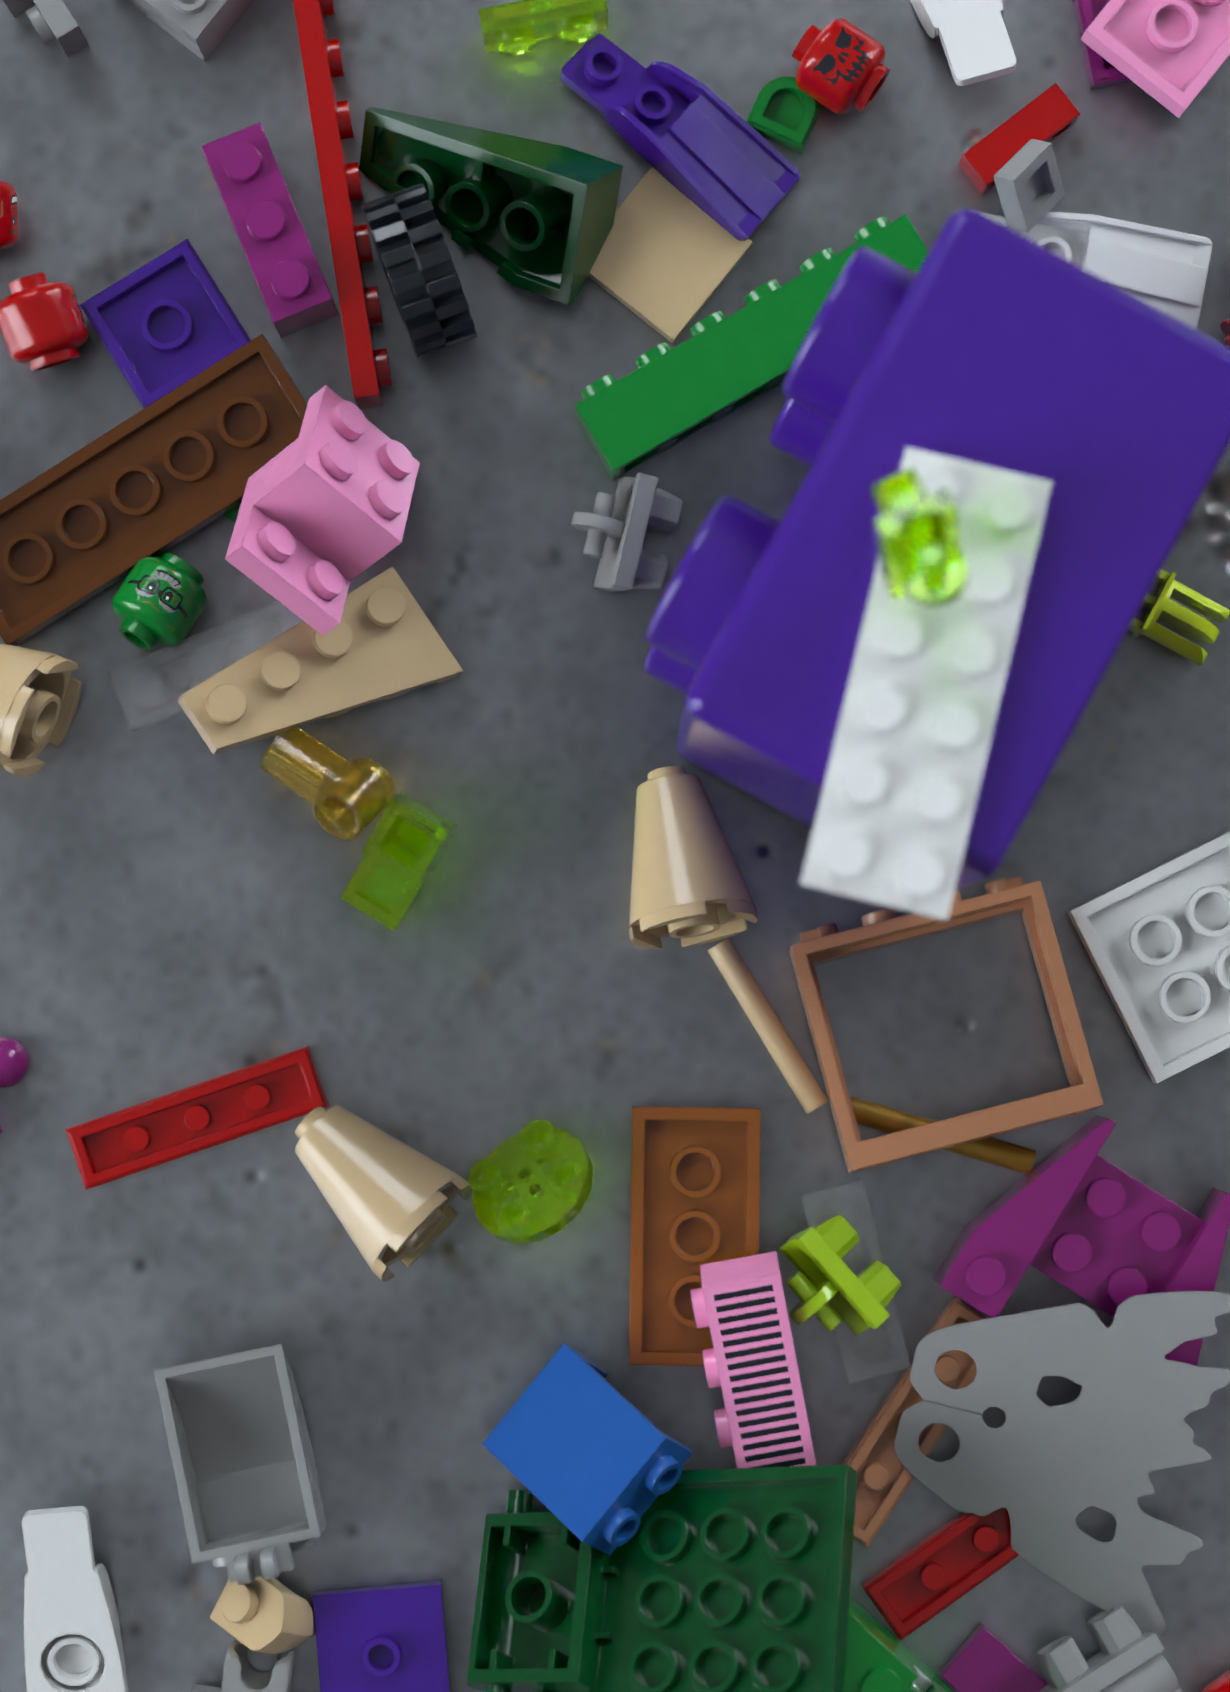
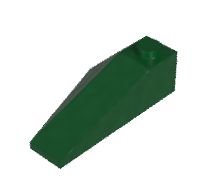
[359,107,623,305]

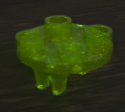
[468,1119,593,1245]

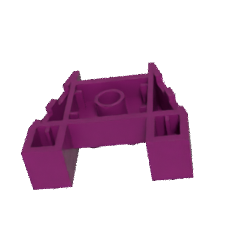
[932,1115,1230,1366]

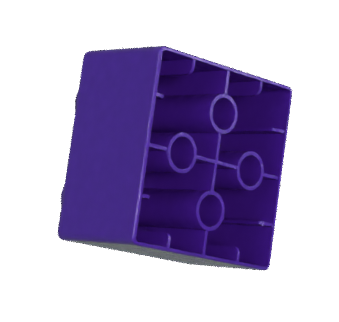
[643,209,1230,890]

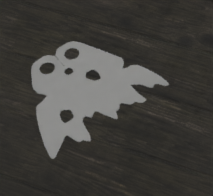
[895,1291,1230,1636]

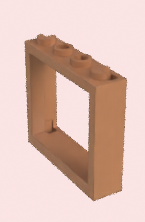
[789,876,1104,1174]

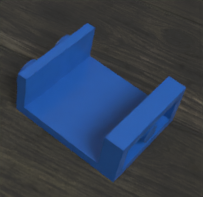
[482,1343,693,1555]

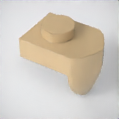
[210,1576,316,1654]

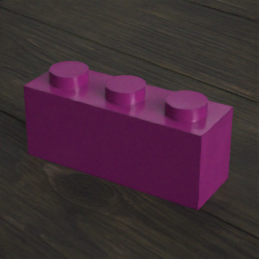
[201,122,339,338]

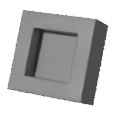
[993,138,1065,232]

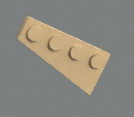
[178,566,463,755]

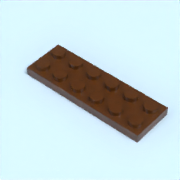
[0,334,307,646]

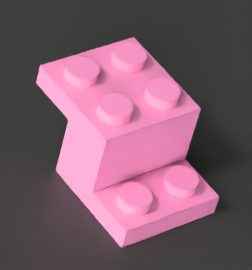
[225,385,420,636]

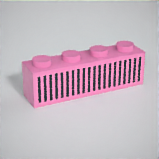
[690,1251,817,1469]

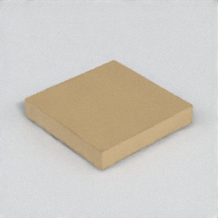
[588,167,753,344]

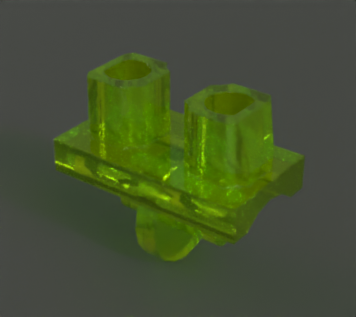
[872,468,968,607]

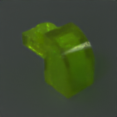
[340,791,457,931]

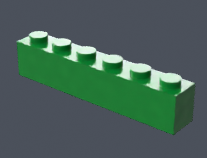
[575,214,929,481]

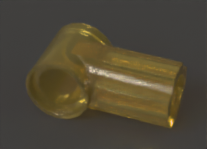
[260,726,396,840]

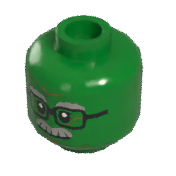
[112,553,208,651]

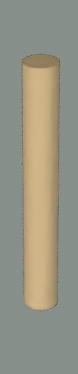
[708,937,828,1114]

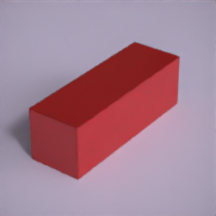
[958,83,1080,195]

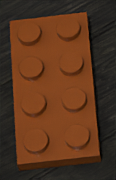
[629,1106,761,1366]

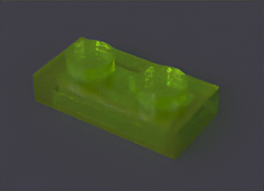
[478,0,608,56]

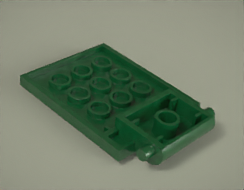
[467,1464,857,1692]

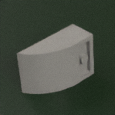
[154,1344,328,1585]

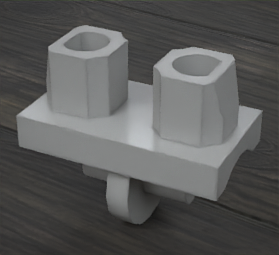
[571,473,682,592]

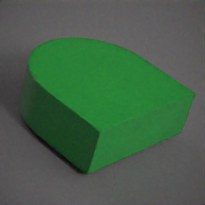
[746,76,819,154]

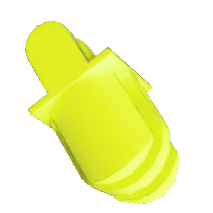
[1129,569,1230,666]

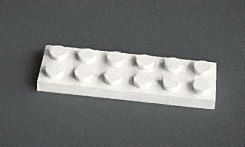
[799,446,1053,921]

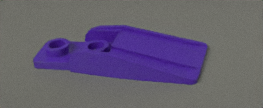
[560,33,800,241]

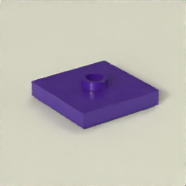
[80,238,251,408]
[313,1580,451,1692]

